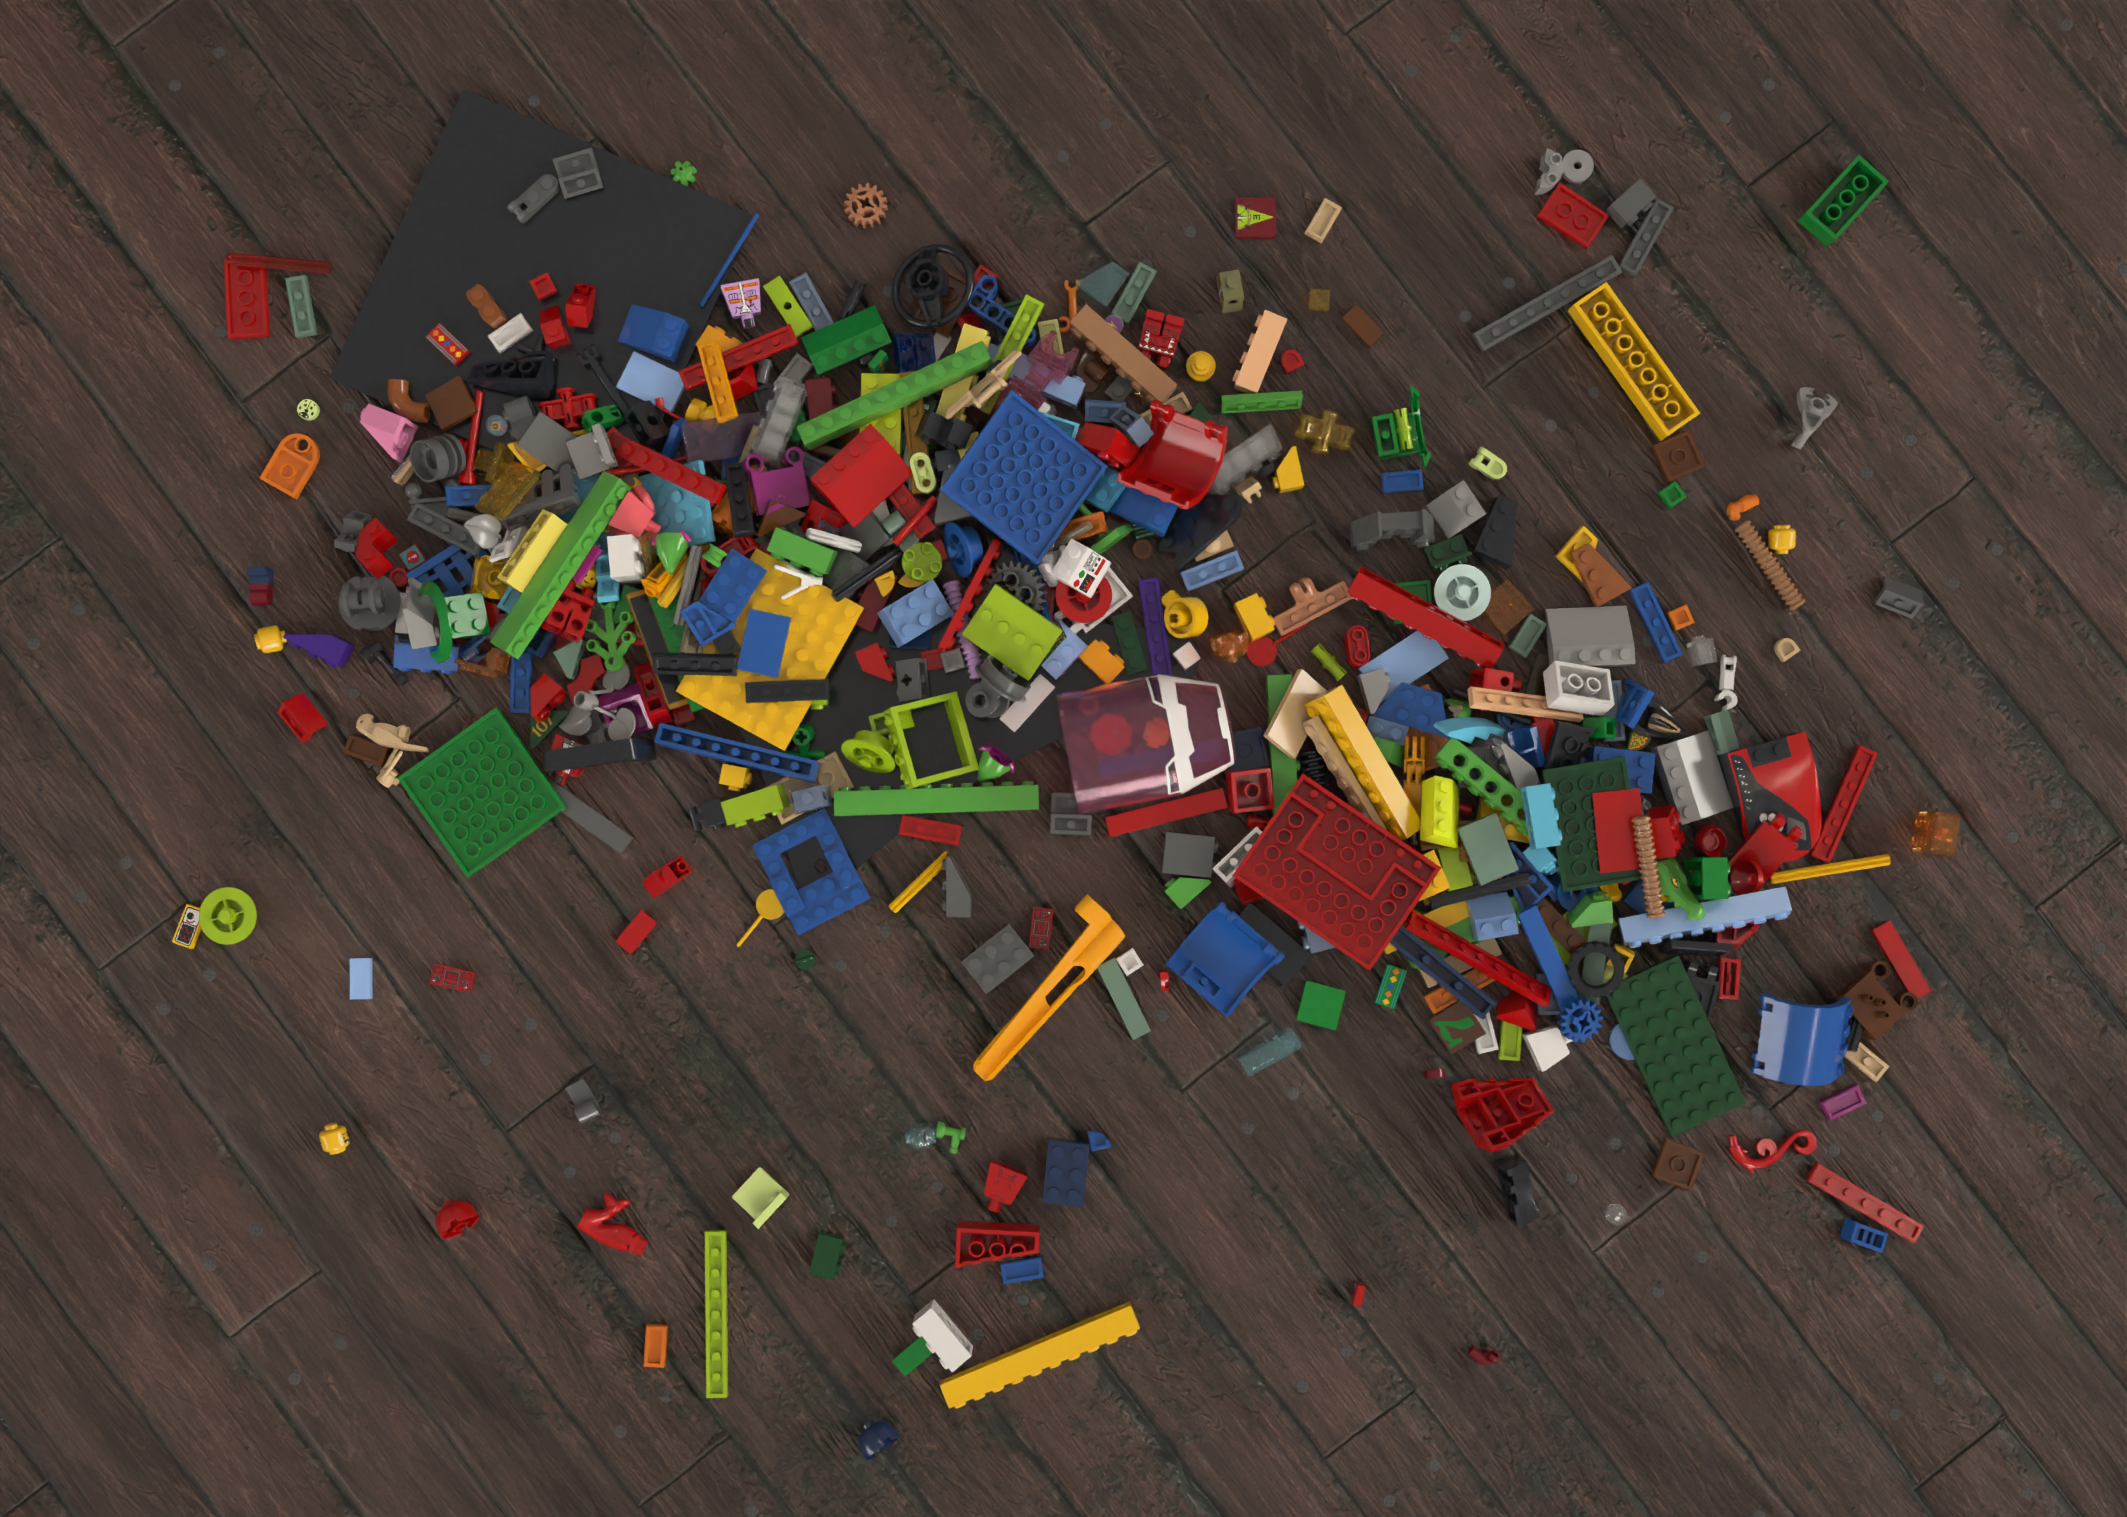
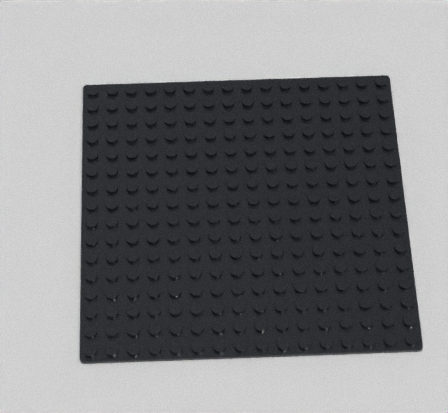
[331,90,753,475]

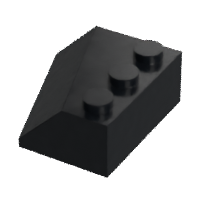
[1494,1155,1539,1228]

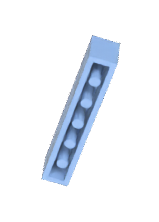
[983,341,1086,409]

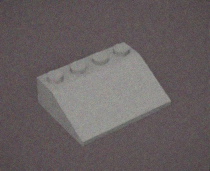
[1545,606,1635,667]
[1650,730,1734,825]

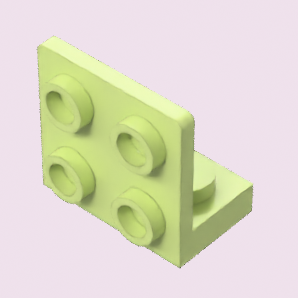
[732,1167,790,1229]

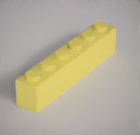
[936,323,991,447]

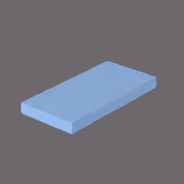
[1358,630,1449,702]

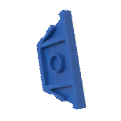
[1373,682,1450,738]

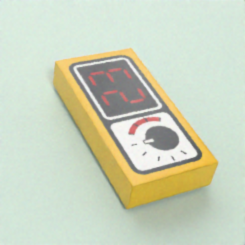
[172,904,202,949]

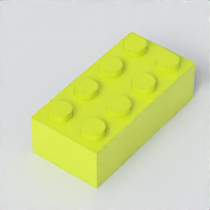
[860,373,903,458]

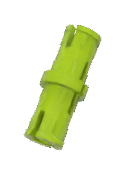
[1394,408,1413,451]
[1310,643,1347,681]

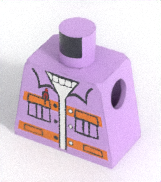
[721,278,761,329]

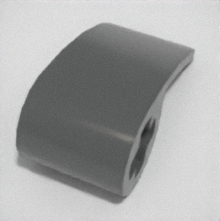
[565,1079,601,1124]

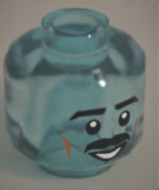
[906,1123,936,1151]

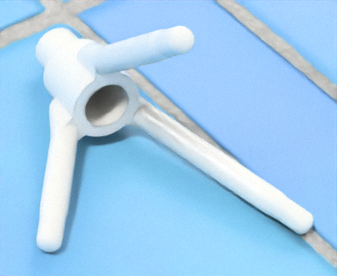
[774,560,823,600]

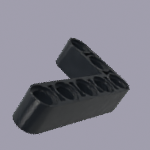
[543,738,656,773]

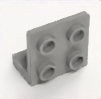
[566,423,619,480]

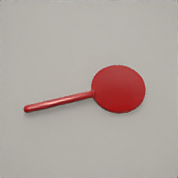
[1247,623,1307,667]

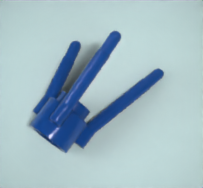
[459,634,502,663]

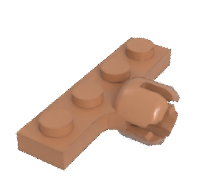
[1273,577,1353,636]

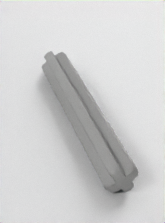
[674,545,703,626]

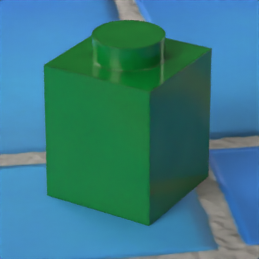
[1582,717,1616,739]

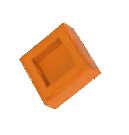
[1666,604,1695,631]

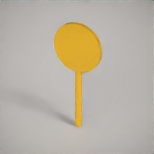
[737,889,785,947]

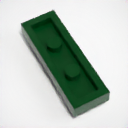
[1111,611,1147,676]

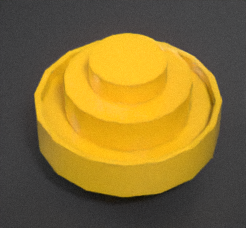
[1186,351,1216,382]

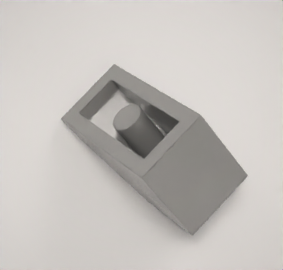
[1357,668,1390,715]

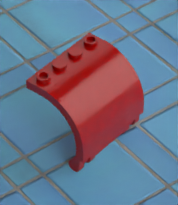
[1117,399,1228,509]

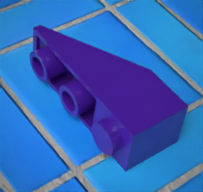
[283,634,355,668]

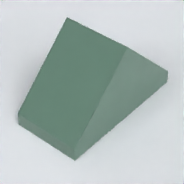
[553,639,587,680]

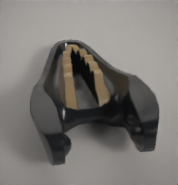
[1624,699,1687,739]

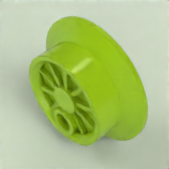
[841,730,896,774]
[199,887,257,945]

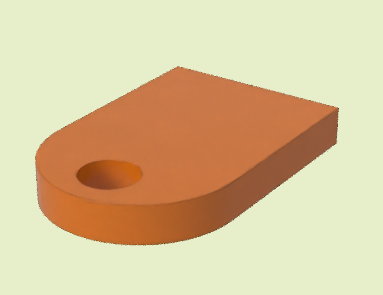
[259,433,320,499]

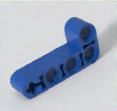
[968,275,1037,348]

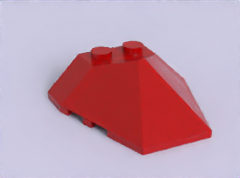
[1451,1078,1554,1152]

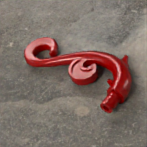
[1728,1129,1817,1174]

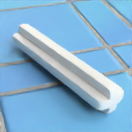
[805,528,862,553]

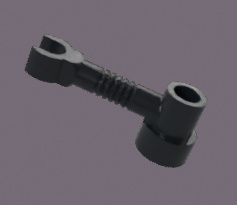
[360,640,409,686]

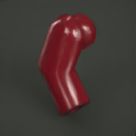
[1468,1346,1500,1365]

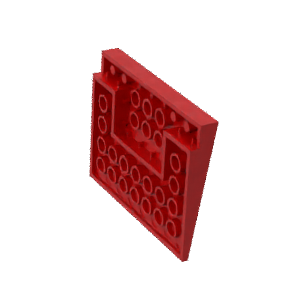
[1232,773,1441,971]

